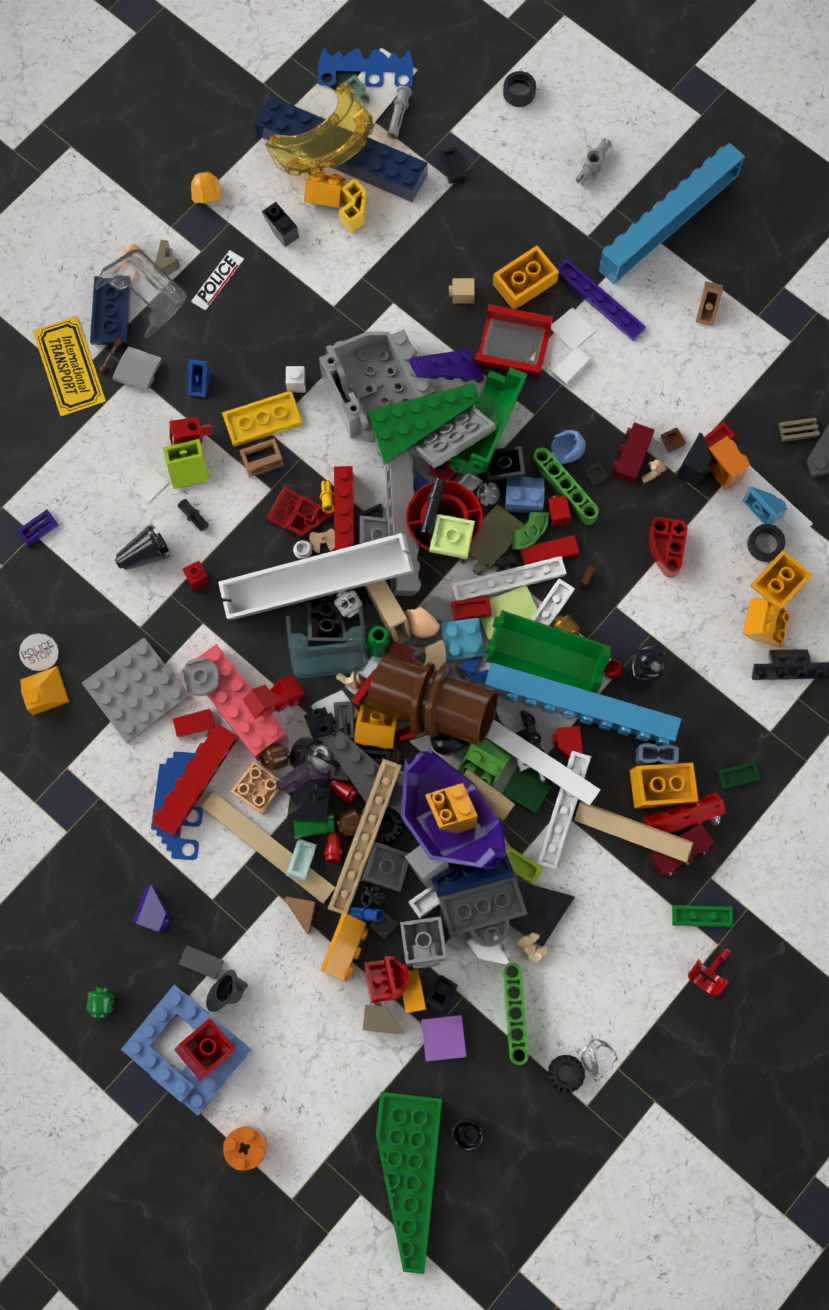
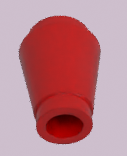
[330,780,359,805]
[324,833,343,863]

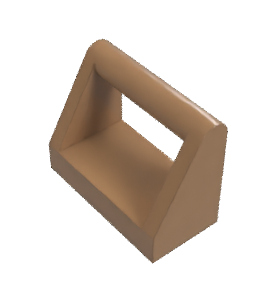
[239,439,284,478]

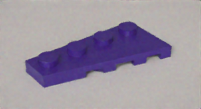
[409,349,485,383]

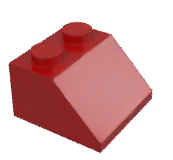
[174,1018,236,1082]

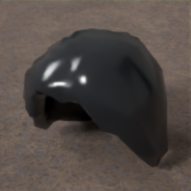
[430,733,470,756]

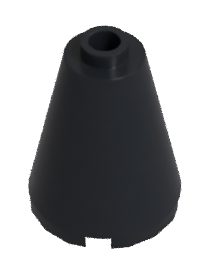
[115,524,170,570]

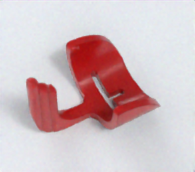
[688,949,731,996]

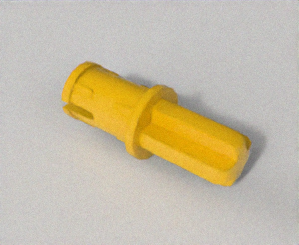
[320,480,334,513]

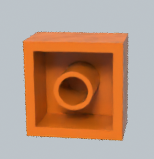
[708,436,750,490]

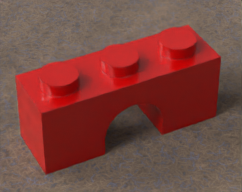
[242,675,305,719]

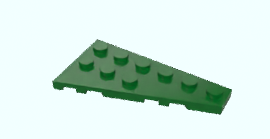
[367,383,479,465]

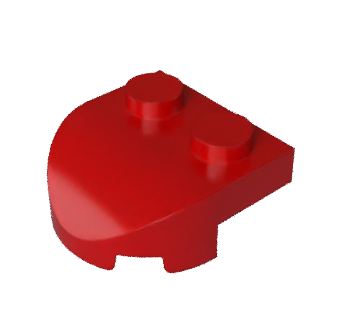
[363,956,409,1003]

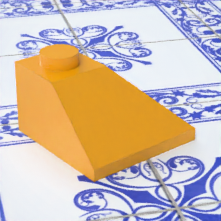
[20,666,69,715]

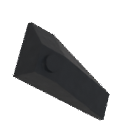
[306,594,347,654]

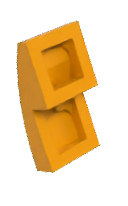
[402,969,426,1013]

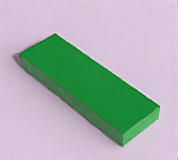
[672,905,733,927]

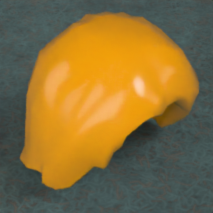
[191,172,222,204]

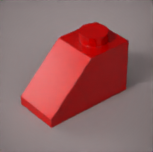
[552,726,583,760]

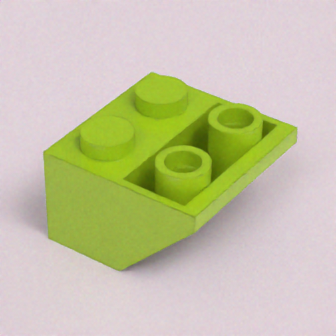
[163,439,210,489]

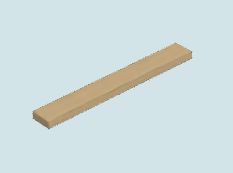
[328,759,402,914]
[201,791,335,904]

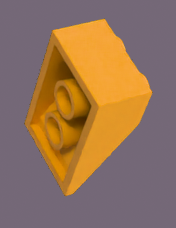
[750,550,813,610]
[630,763,698,809]

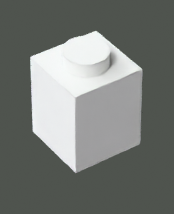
[286,366,306,393]

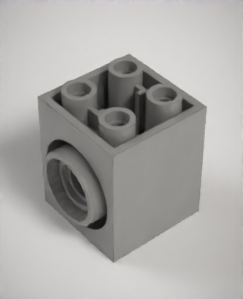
[400,917,447,969]

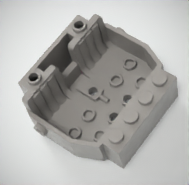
[319,329,435,441]

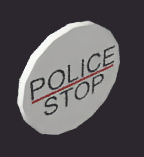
[19,633,59,671]

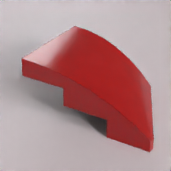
[266,486,334,536]

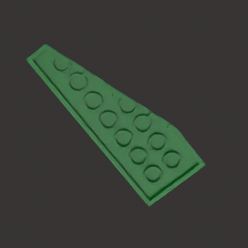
[376,1092,442,1274]

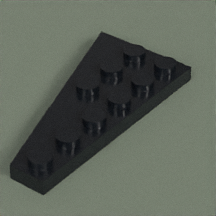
[450,863,575,947]

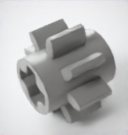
[477,482,500,506]

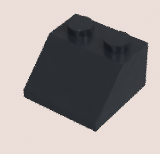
[677,433,711,487]
[487,446,525,481]
[287,778,330,822]

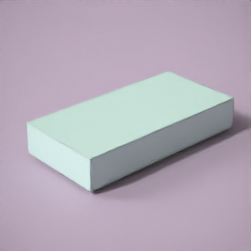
[286,839,317,882]

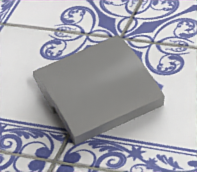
[113,346,162,391]

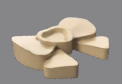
[309,529,335,554]
[517,932,548,964]

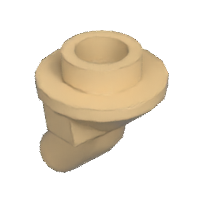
[641,460,666,483]
[336,671,363,690]

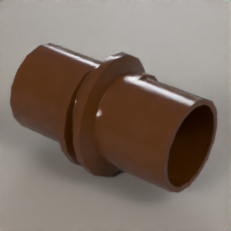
[367,654,499,745]

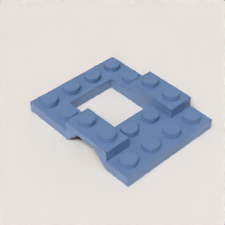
[121,985,252,1116]

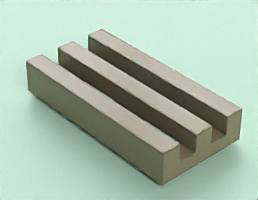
[779,418,820,442]

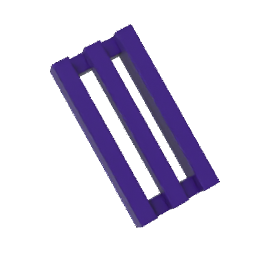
[17,509,59,547]

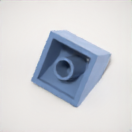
[505,477,544,513]

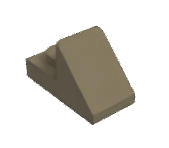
[153,239,180,280]

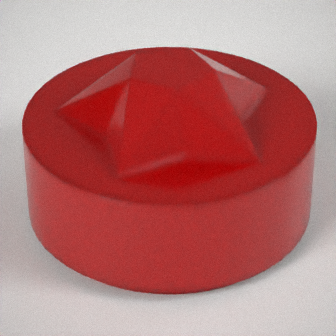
[604,659,624,679]

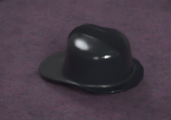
[206,969,248,1012]

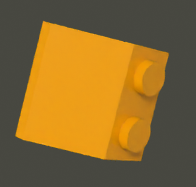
[354,703,398,749]

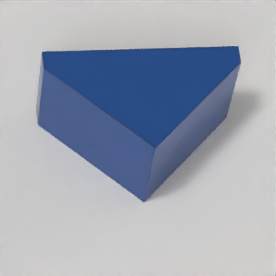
[187,359,211,397]

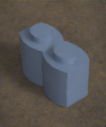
[636,743,679,766]

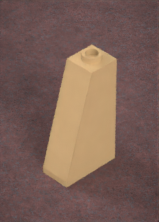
[364,580,412,646]

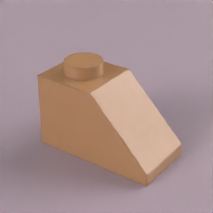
[696,281,723,326]

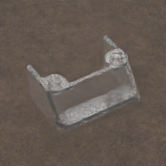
[94,249,187,338]

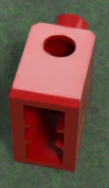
[169,417,212,445]

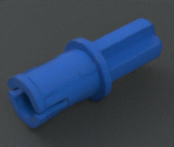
[349,906,385,922]

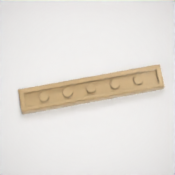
[574,801,694,862]

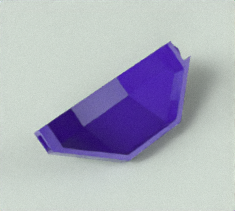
[401,748,506,869]

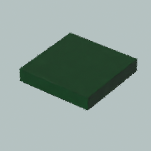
[502,767,554,815]

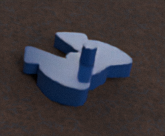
[460,657,489,684]

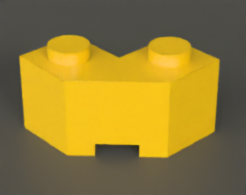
[338,178,367,234]

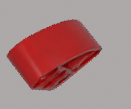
[649,517,688,578]

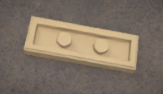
[463,769,515,821]

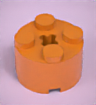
[223,1126,268,1171]

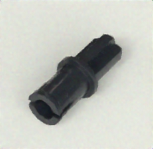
[177,499,209,532]

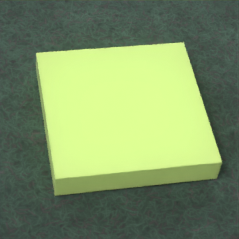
[429,514,475,559]

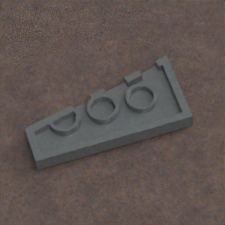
[327,731,399,803]

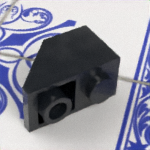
[262,202,299,247]

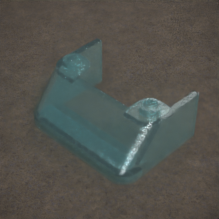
[286,607,369,678]

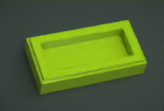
[506,847,543,885]

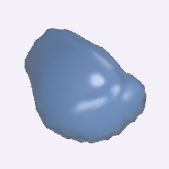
[551,430,586,465]

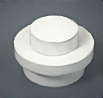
[293,541,312,559]

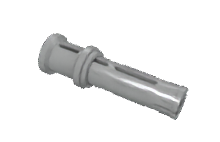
[387,85,412,139]

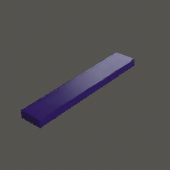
[556,259,646,341]

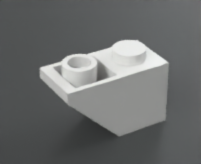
[467,930,510,966]

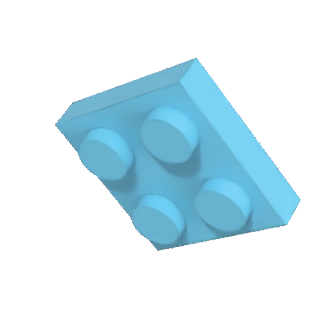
[441,618,484,661]

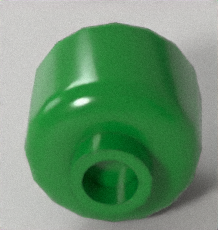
[86,986,114,1018]

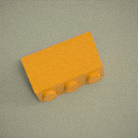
[320,913,369,982]

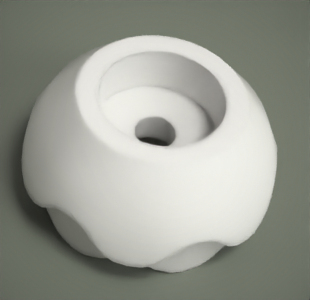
[308,745,332,769]

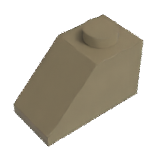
[363,1001,404,1034]

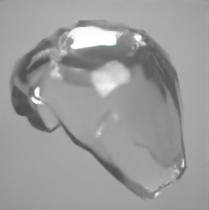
[581,1039,618,1082]

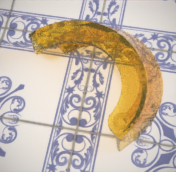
[265,82,374,176]

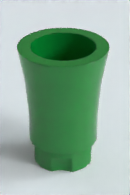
[367,626,393,658]
[294,813,334,839]

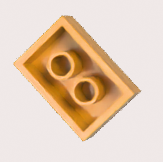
[493,246,559,310]

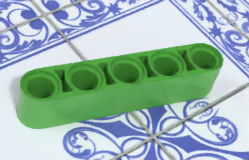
[533,448,599,525]
[503,962,529,1065]

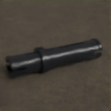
[420,478,446,536]

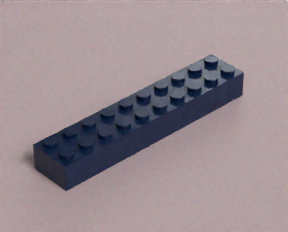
[254,96,428,202]

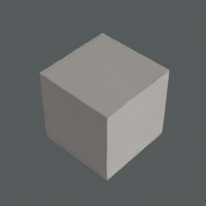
[405,845,450,889]

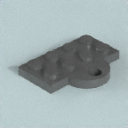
[438,877,528,947]

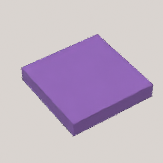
[421,1015,466,1061]

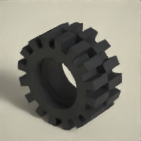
[375,807,402,844]
[547,1055,586,1093]

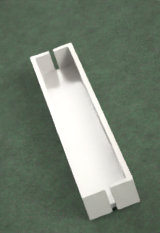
[218,533,414,620]

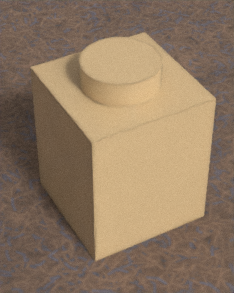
[449,278,474,304]

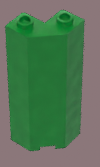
[448,367,527,474]
[484,610,611,693]

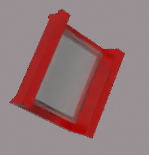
[475,304,553,379]

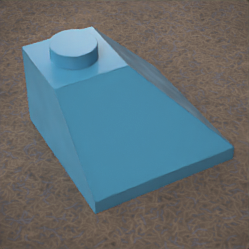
[743,487,787,525]

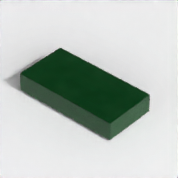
[716,761,761,791]

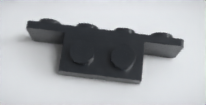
[751,649,829,680]
[514,710,553,785]

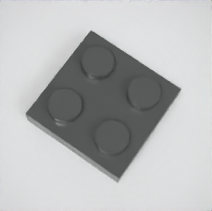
[362,841,409,893]

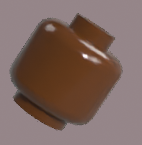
[260,743,290,771]
[335,809,362,837]

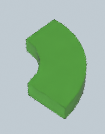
[513,512,549,550]

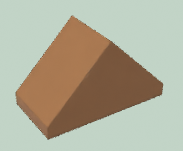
[284,897,316,934]

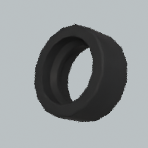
[503,71,536,107]
[747,524,786,562]

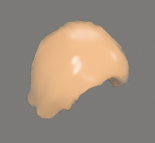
[404,607,440,638]

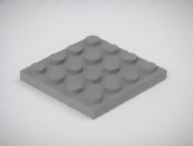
[411,406,497,468]
[82,638,190,744]

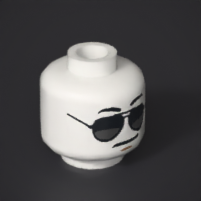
[334,590,362,618]

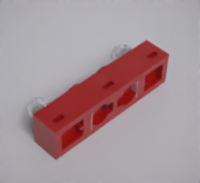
[642,792,726,833]

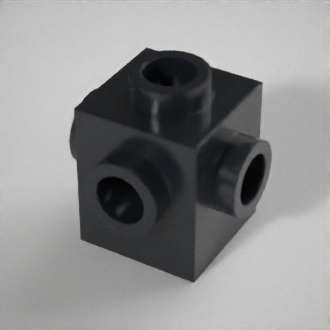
[304,707,336,740]

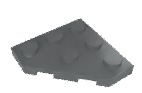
[806,424,829,478]

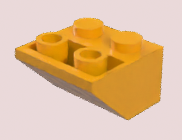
[304,171,347,208]
[742,598,790,647]
[425,783,477,833]

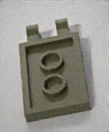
[458,504,525,576]

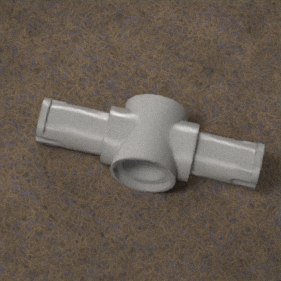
[575,138,612,186]

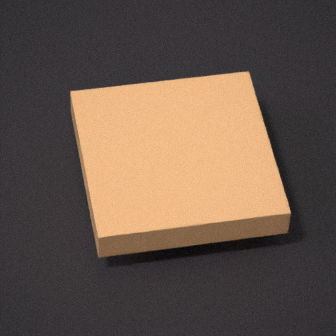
[230,761,285,815]

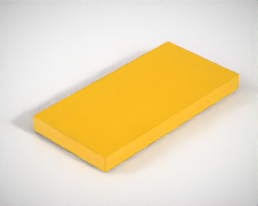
[222,390,303,447]

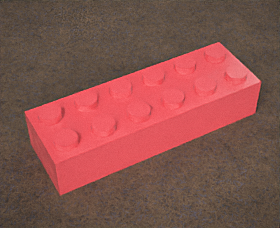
[198,644,288,760]

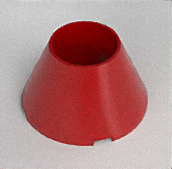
[406,480,483,551]

